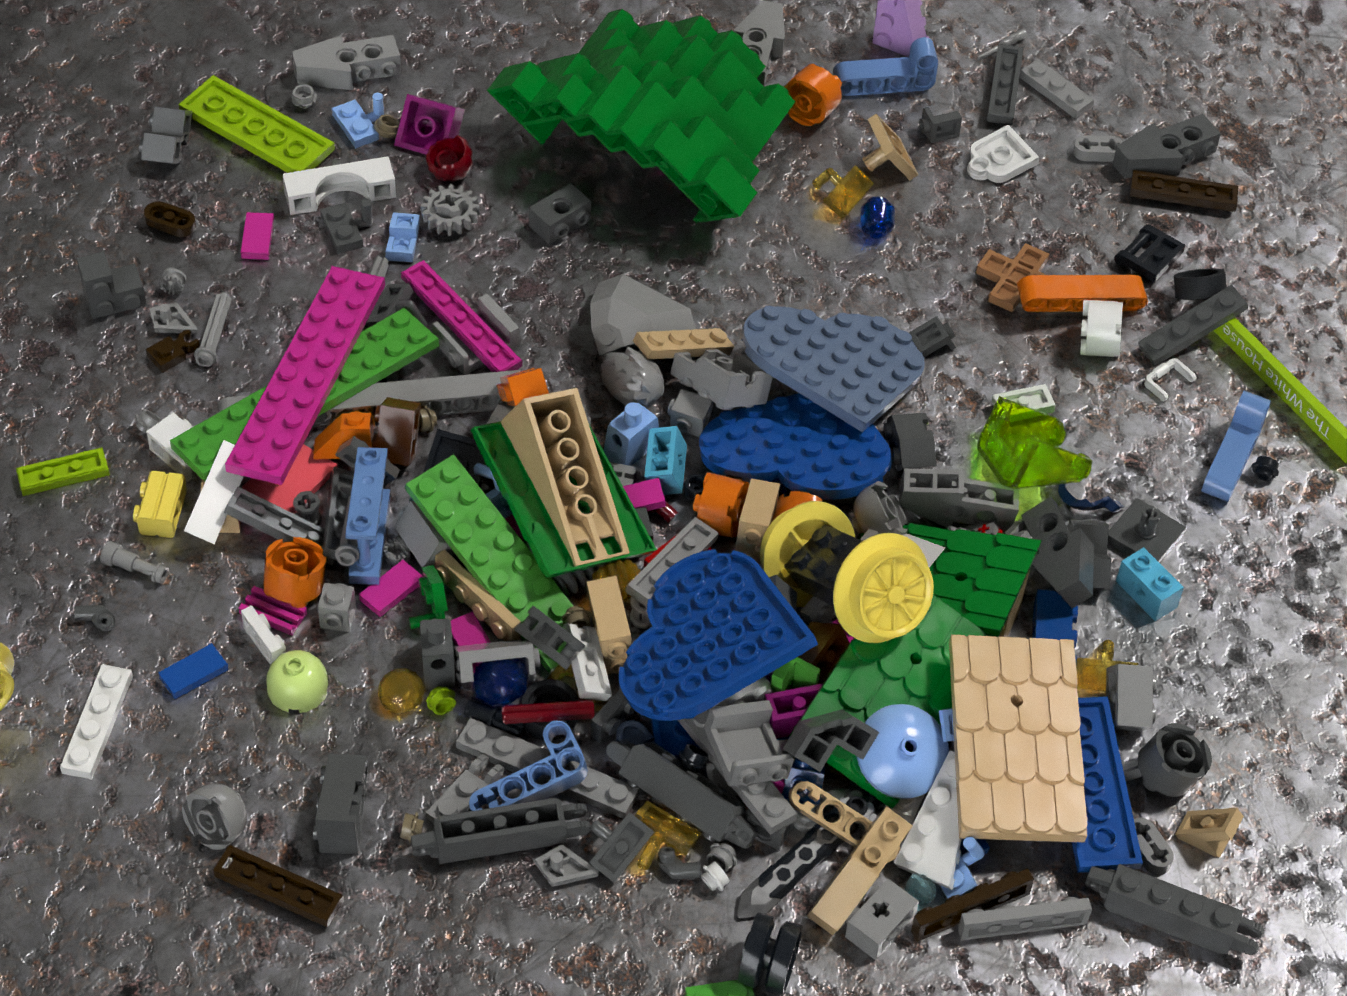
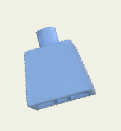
[603,402,659,466]

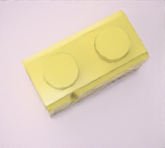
[133,471,187,538]

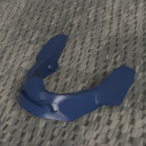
[1058,459,1125,513]

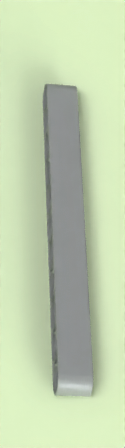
[217,370,521,428]

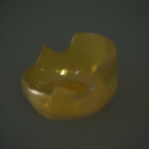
[378,668,426,714]

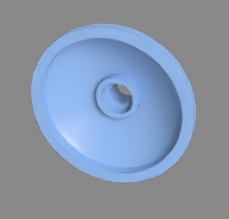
[857,704,949,799]

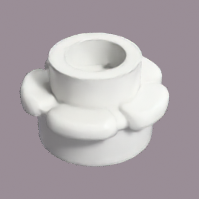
[701,861,730,891]

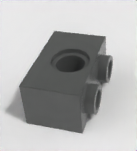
[529,183,591,245]

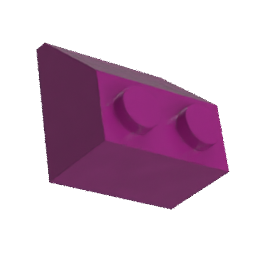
[394,94,465,154]

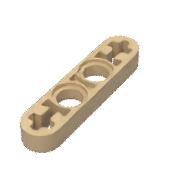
[789,781,900,863]

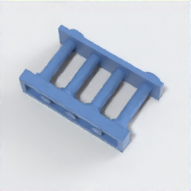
[345,447,390,585]

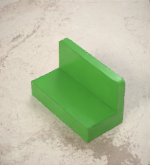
[771,657,820,693]

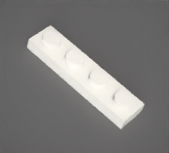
[60,664,133,780]

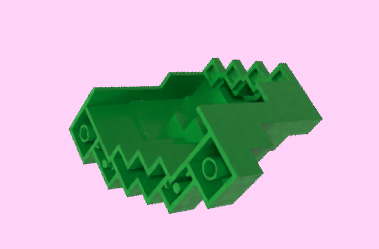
[487,9,796,223]

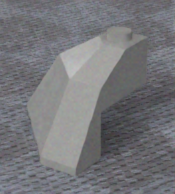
[590,274,696,356]

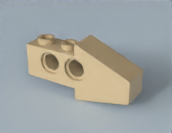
[806,807,913,935]

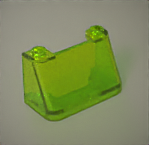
[977,396,1093,489]

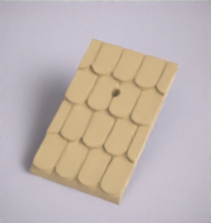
[949,634,1088,843]

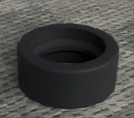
[1173,268,1227,300]
[521,679,579,740]

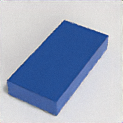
[158,643,229,699]

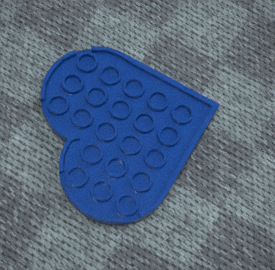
[699,393,891,500]
[619,549,818,721]

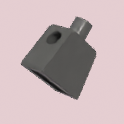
[420,618,455,690]

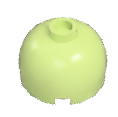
[266,650,328,713]

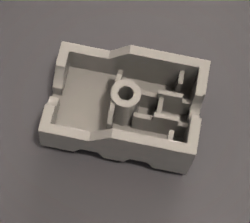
[670,349,773,410]

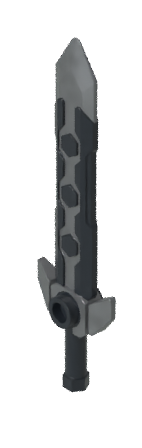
[737,789,877,919]

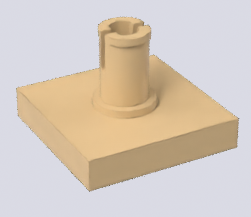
[862,114,918,180]

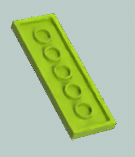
[178,75,335,173]

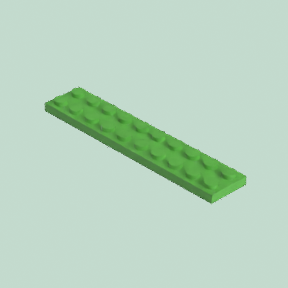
[170,308,439,482]

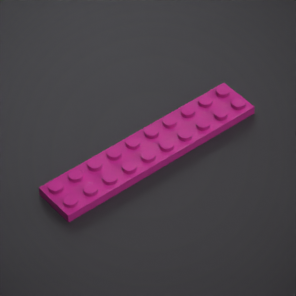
[225,266,385,485]

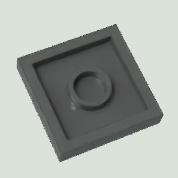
[1108,498,1186,563]

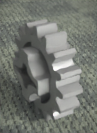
[421,184,480,236]

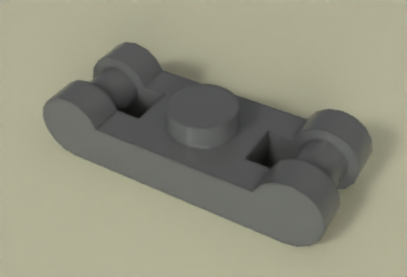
[514,605,585,670]

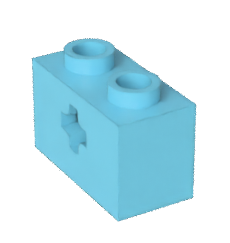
[644,426,687,495]
[1116,547,1184,621]

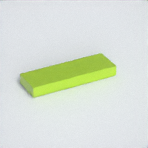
[16,447,110,496]

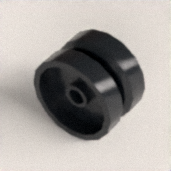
[738,912,803,996]

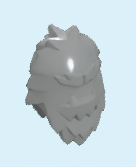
[601,347,664,409]

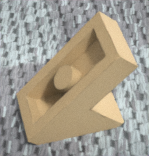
[1175,808,1244,858]

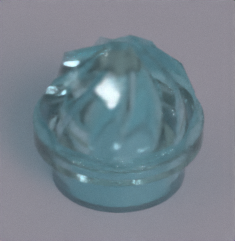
[904,873,936,905]

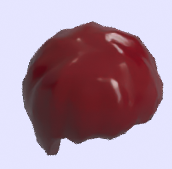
[426,135,473,182]

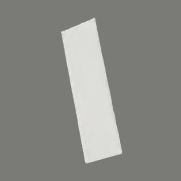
[184,440,244,544]

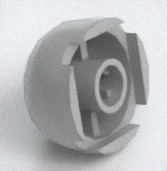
[852,481,907,535]
[182,783,247,850]

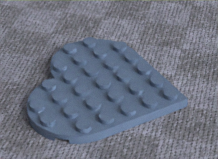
[741,306,925,432]

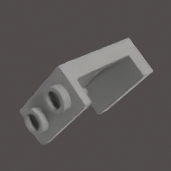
[432,294,520,375]
[453,639,540,683]
[704,700,794,787]

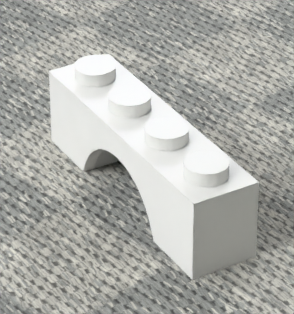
[283,156,396,215]

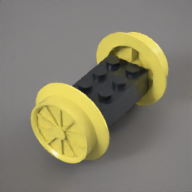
[760,501,934,643]

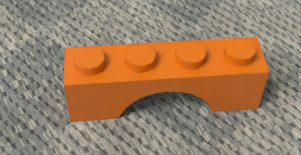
[497,368,549,406]

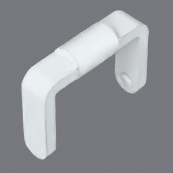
[1144,358,1197,402]

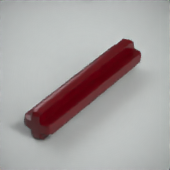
[502,700,595,724]

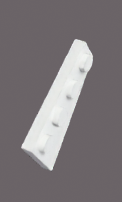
[894,751,962,890]

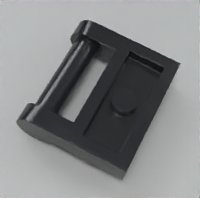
[1114,224,1185,283]

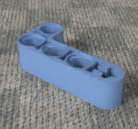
[833,37,938,96]
[1201,390,1271,502]
[469,720,588,811]

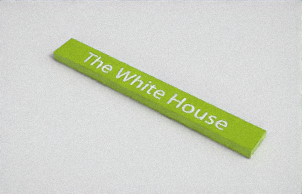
[1213,317,1347,464]

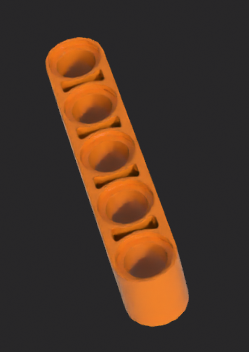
[1017,275,1148,312]

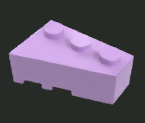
[872,0,929,57]

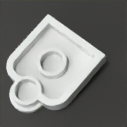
[967,125,1039,183]

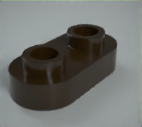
[144,201,196,237]

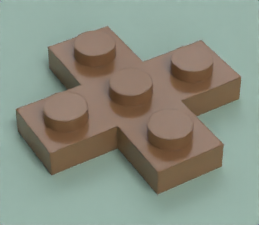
[976,243,1049,312]

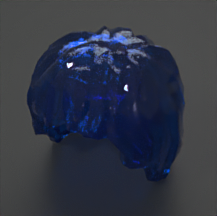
[472,658,529,706]

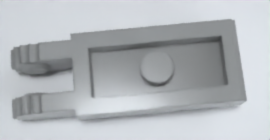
[426,754,505,823]

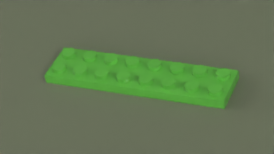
[405,455,599,674]

